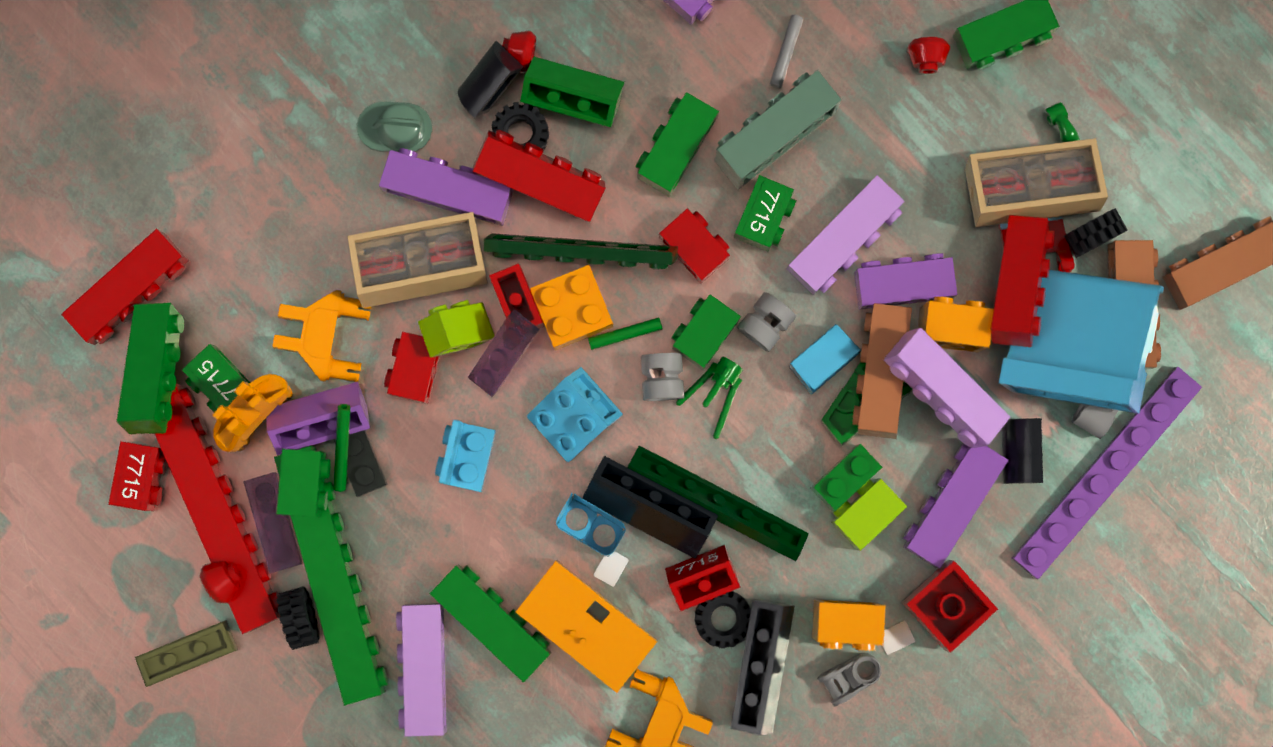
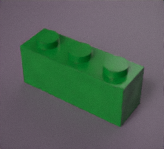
[953,0,1060,70]
[520,56,625,127]
[635,92,719,197]

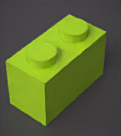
[418,300,495,358]
[831,478,907,551]

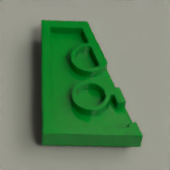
[821,362,913,447]

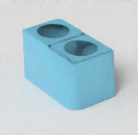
[789,324,861,395]
[556,493,625,557]

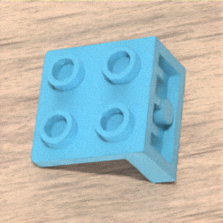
[527,367,623,462]
[435,419,496,492]

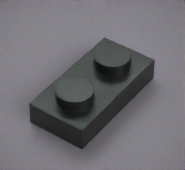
[333,430,388,497]

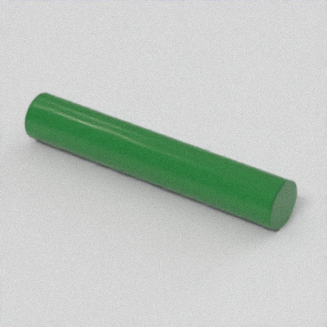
[588,317,663,350]

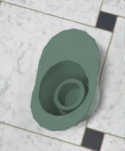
[357,102,432,152]

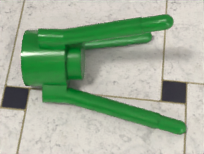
[676,357,743,439]

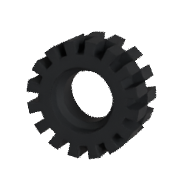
[491,102,549,149]
[1064,208,1128,258]
[277,587,320,650]
[694,591,751,649]

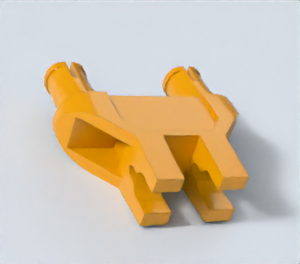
[272,290,372,382]
[213,374,293,452]
[605,668,713,747]

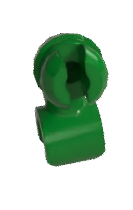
[1046,102,1080,143]

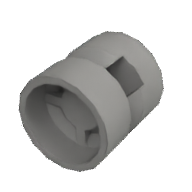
[737,292,797,352]
[641,353,684,401]

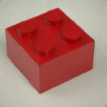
[901,560,998,653]

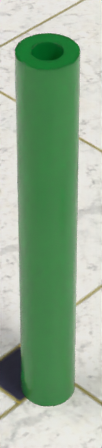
[333,404,351,492]

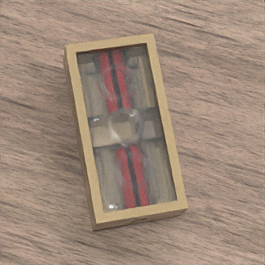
[965,138,1108,227]
[347,212,488,308]

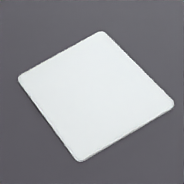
[594,551,629,587]
[882,621,915,655]

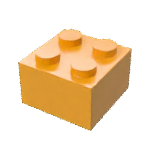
[530,265,614,351]
[918,297,994,353]
[812,599,885,651]

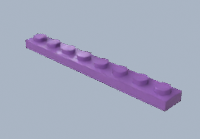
[1012,367,1202,579]

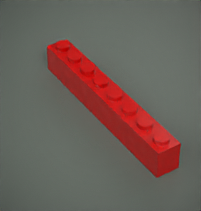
[154,384,280,634]

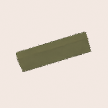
[135,620,238,687]

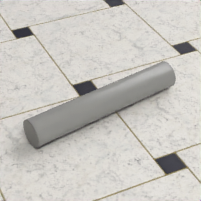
[770,15,803,88]

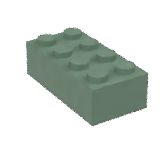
[715,70,842,190]

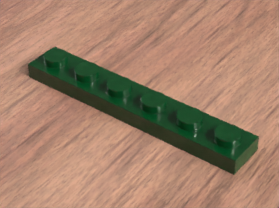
[484,233,678,269]
[627,445,809,562]

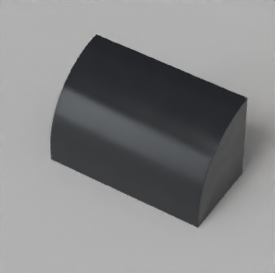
[458,41,524,118]
[1002,418,1043,484]

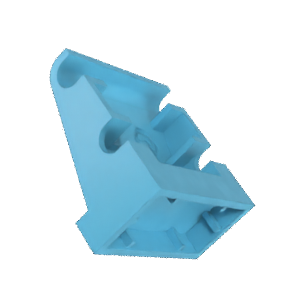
[999,270,1164,414]

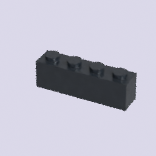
[583,456,718,559]
[731,600,795,736]

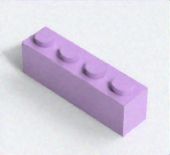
[787,175,905,295]
[883,327,1010,448]
[396,603,447,737]

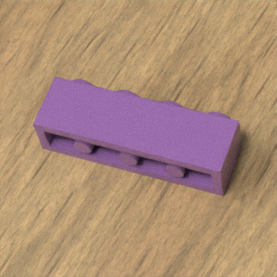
[379,148,514,226]
[903,443,1008,569]

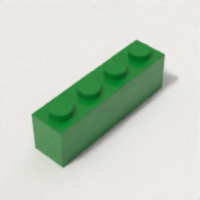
[116,303,184,434]
[430,565,551,683]

